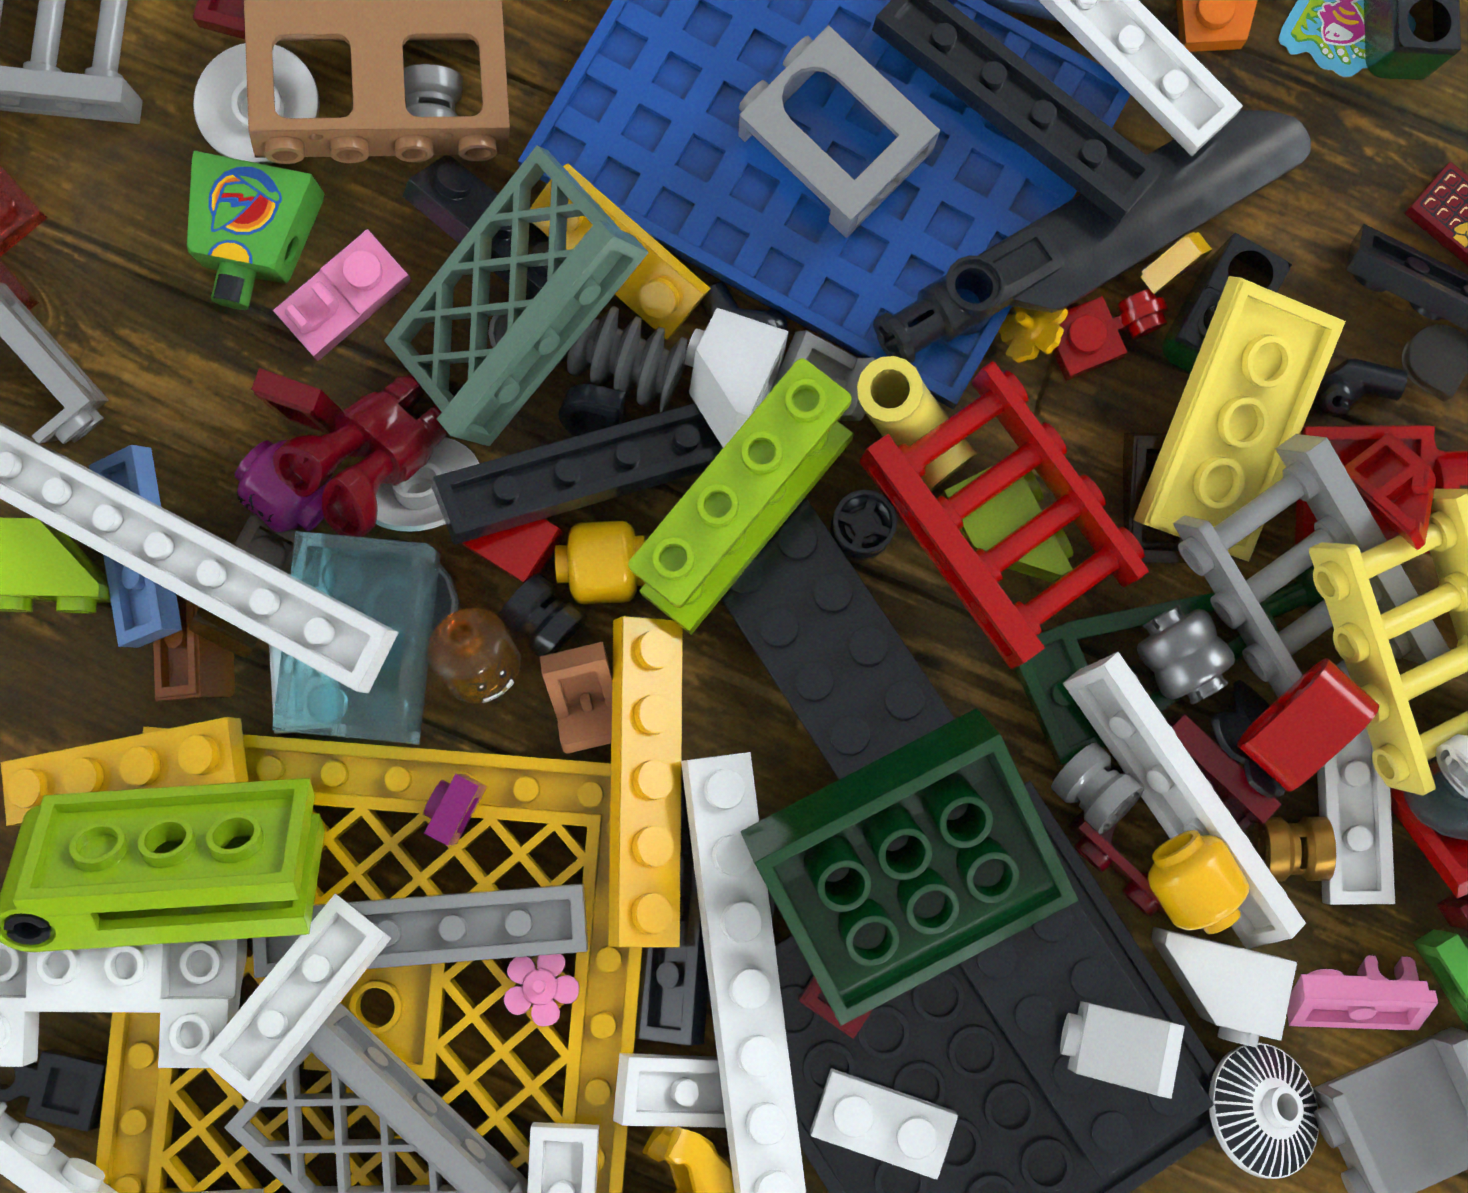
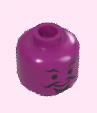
[234,440,332,532]

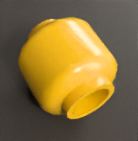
[555,521,645,604]
[1148,830,1250,934]

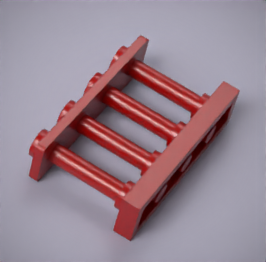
[859,361,1149,669]

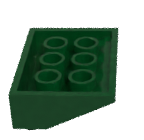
[740,708,1079,1026]

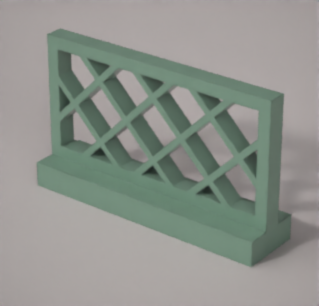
[384,145,649,446]

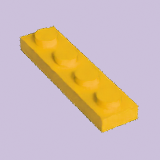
[1,717,248,826]

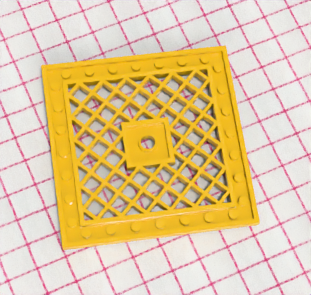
[96,727,642,1193]

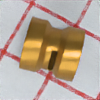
[1253,817,1337,881]

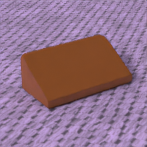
[153,594,235,702]

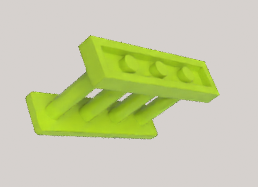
[628,358,853,635]

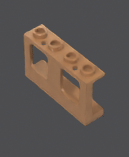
[244,0,510,164]

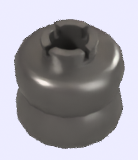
[1137,604,1235,704]

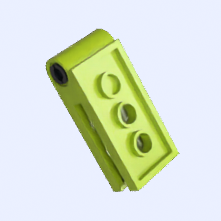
[0,778,325,952]

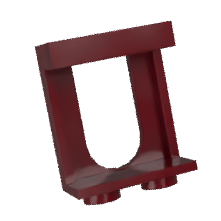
[1068,714,1282,918]

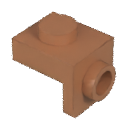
[540,642,613,753]

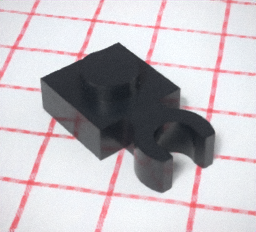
[0,1048,107,1131]

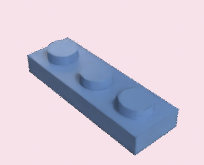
[89,445,182,648]

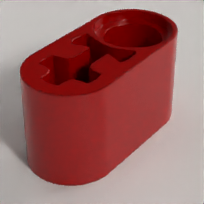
[1237,658,1379,792]

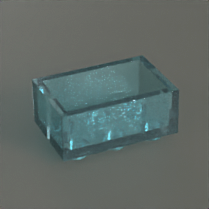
[272,531,441,745]

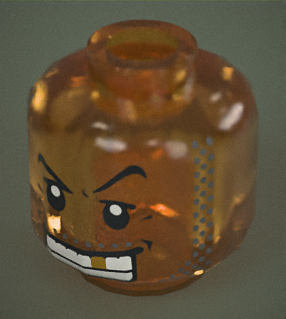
[427,607,521,704]

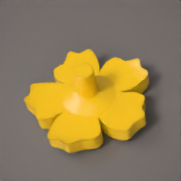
[998,306,1068,363]

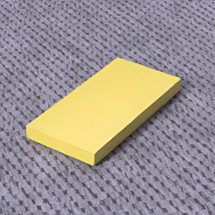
[1133,276,1346,562]

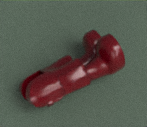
[273,374,448,540]

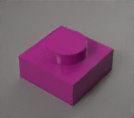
[423,774,487,846]

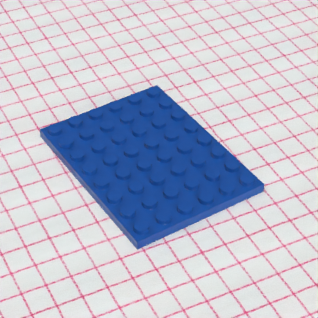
[518,0,1131,410]

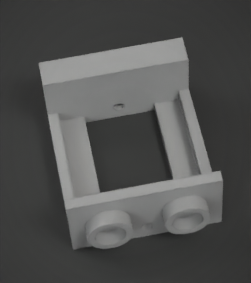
[738,25,940,238]
[0,282,109,444]

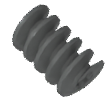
[556,306,688,413]

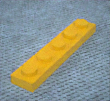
[608,616,683,947]

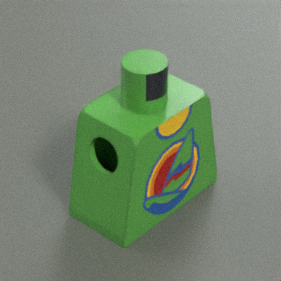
[187,151,325,310]

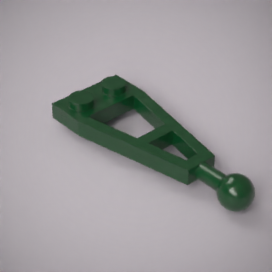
[1015,565,1324,765]

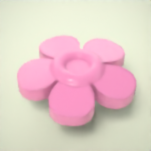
[504,954,579,1027]

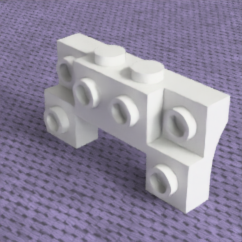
[0,938,247,1068]

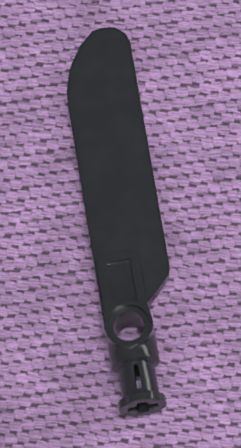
[873,110,1311,363]

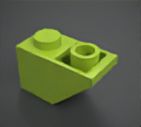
[941,466,1073,582]
[0,518,111,614]

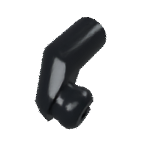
[1315,358,1407,416]

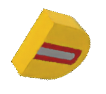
[1140,232,1213,294]

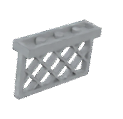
[224,1003,528,1193]

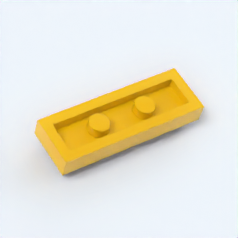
[530,163,711,340]

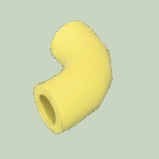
[857,356,978,491]

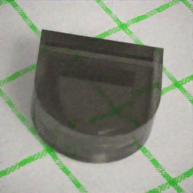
[1402,324,1468,402]

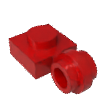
[1053,289,1168,381]

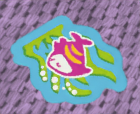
[1278,0,1416,77]

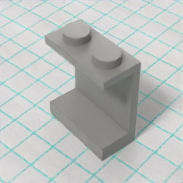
[1313,1027,1468,1193]

